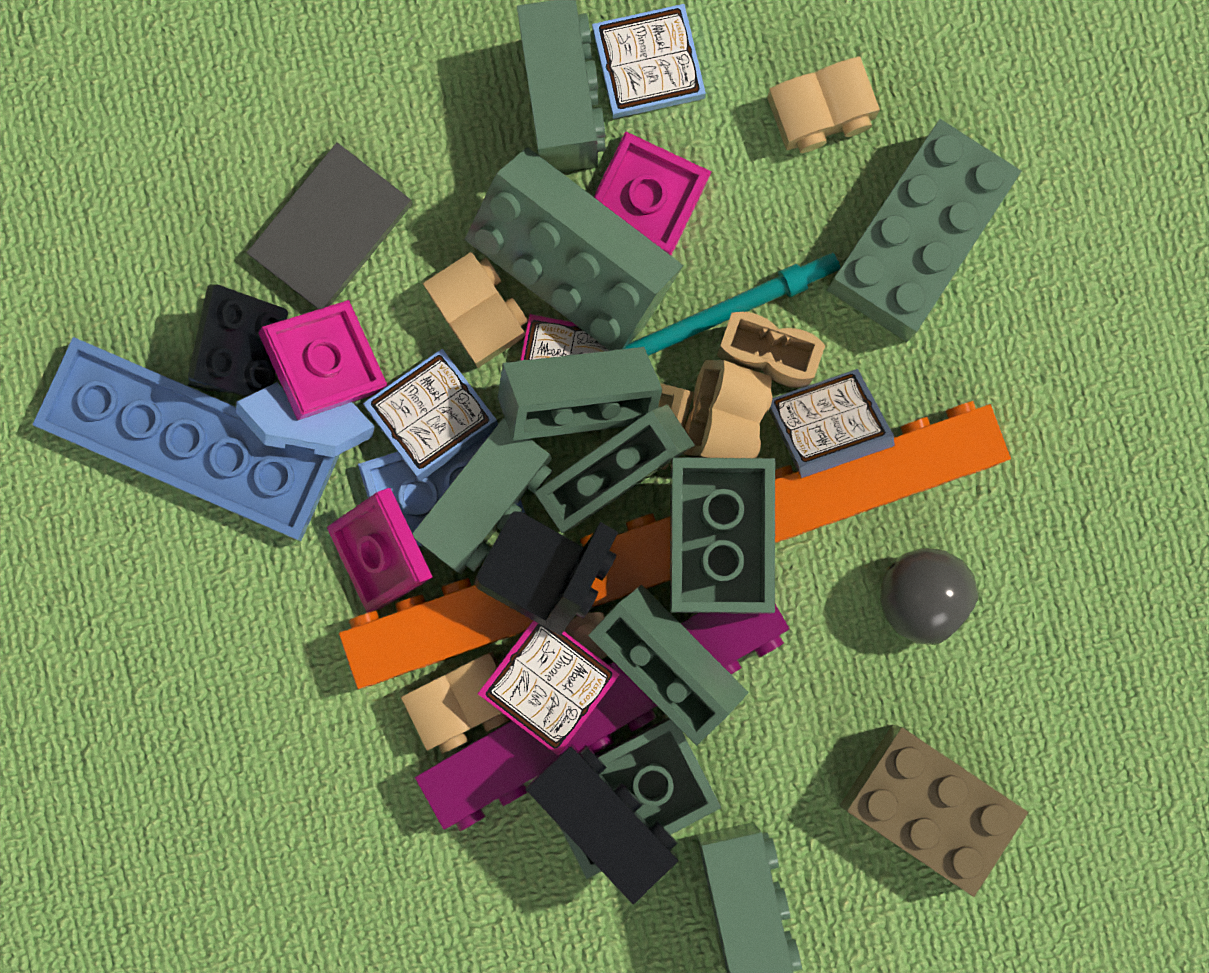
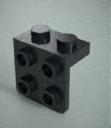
[474,511,618,636]

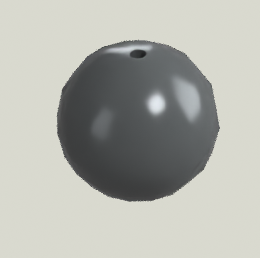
[880,548,979,645]

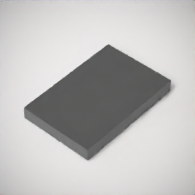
[247,142,413,309]

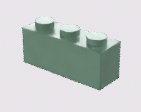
[498,347,662,441]
[534,404,695,533]
[412,418,553,574]
[588,585,749,746]

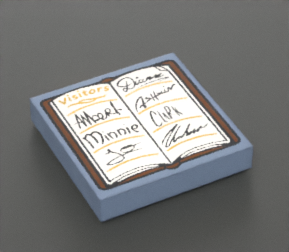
[769,369,895,478]

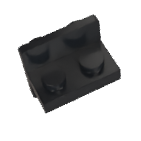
[188,284,288,397]

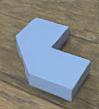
[236,382,375,457]

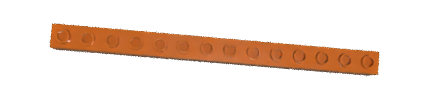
[339,401,1011,689]

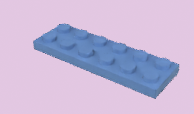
[32,337,340,541]

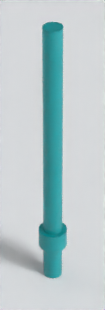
[624,252,840,356]

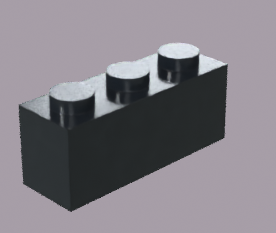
[525,744,679,905]

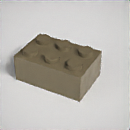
[839,724,1029,897]

